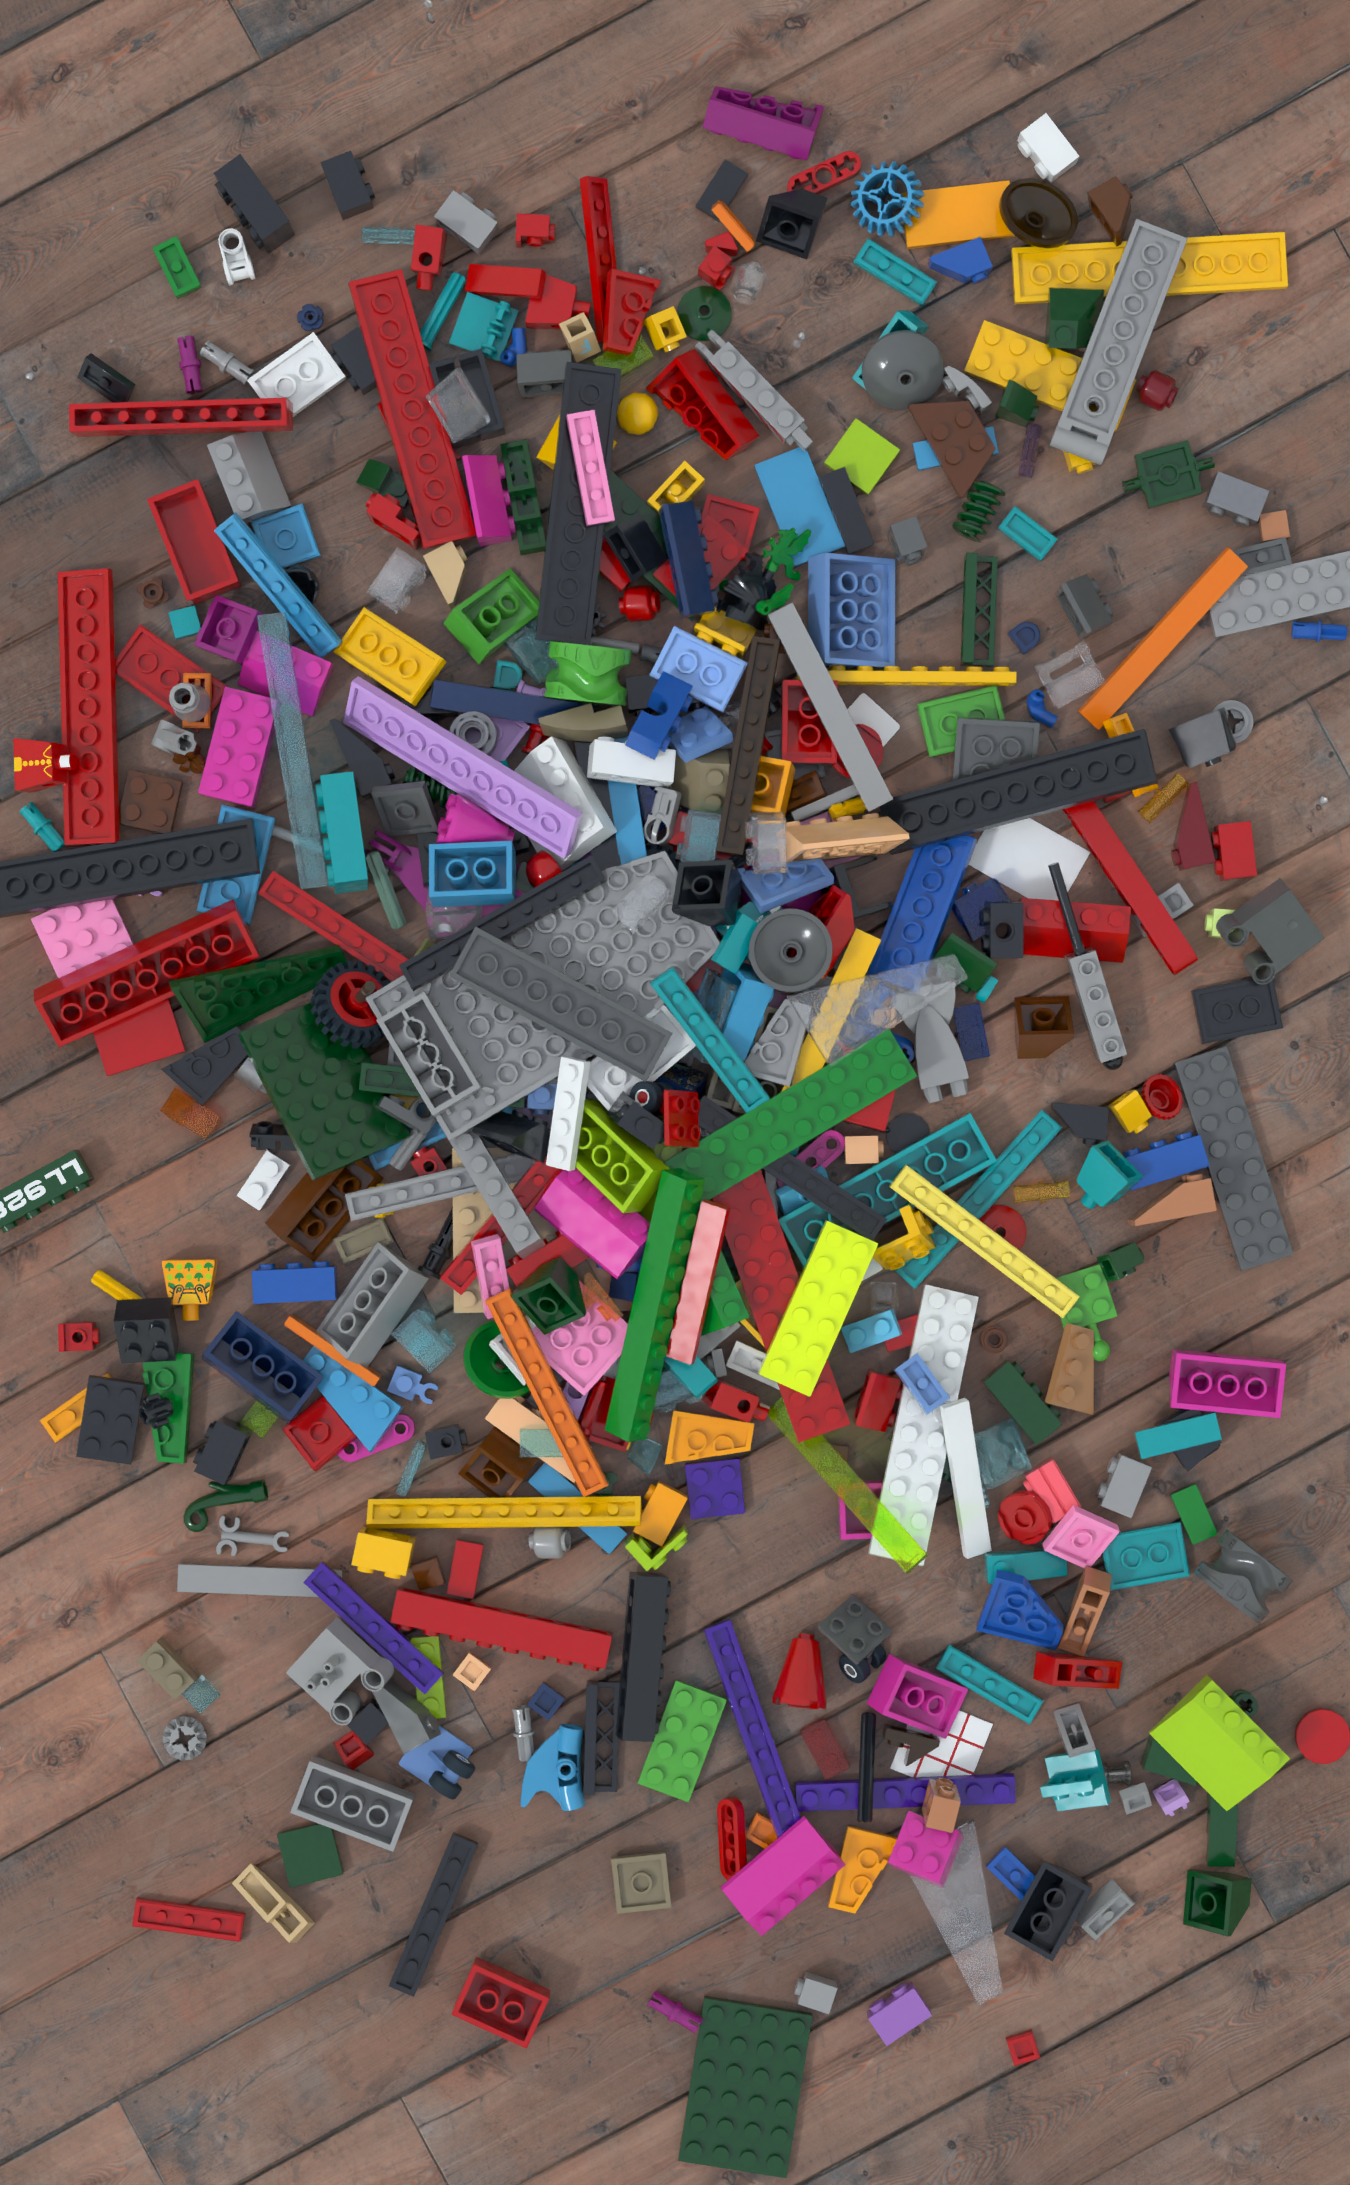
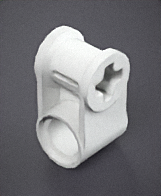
[218,228,256,286]

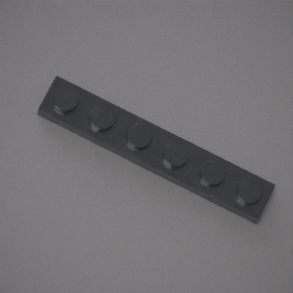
[389,1832,478,1997]

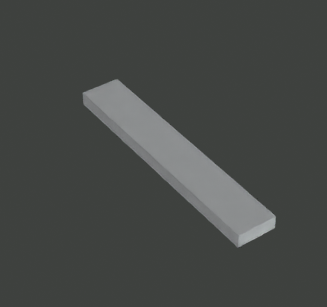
[177,1563,343,1597]

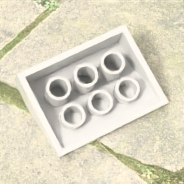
[514,736,617,871]

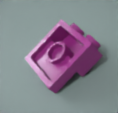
[194,595,263,664]

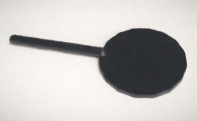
[841,1114,930,1153]

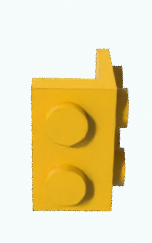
[872,1205,936,1270]

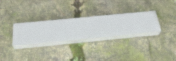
[940,1398,992,1559]

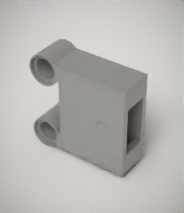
[286,1617,394,1726]

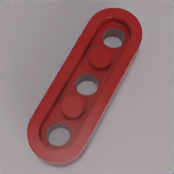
[717,1797,747,1880]

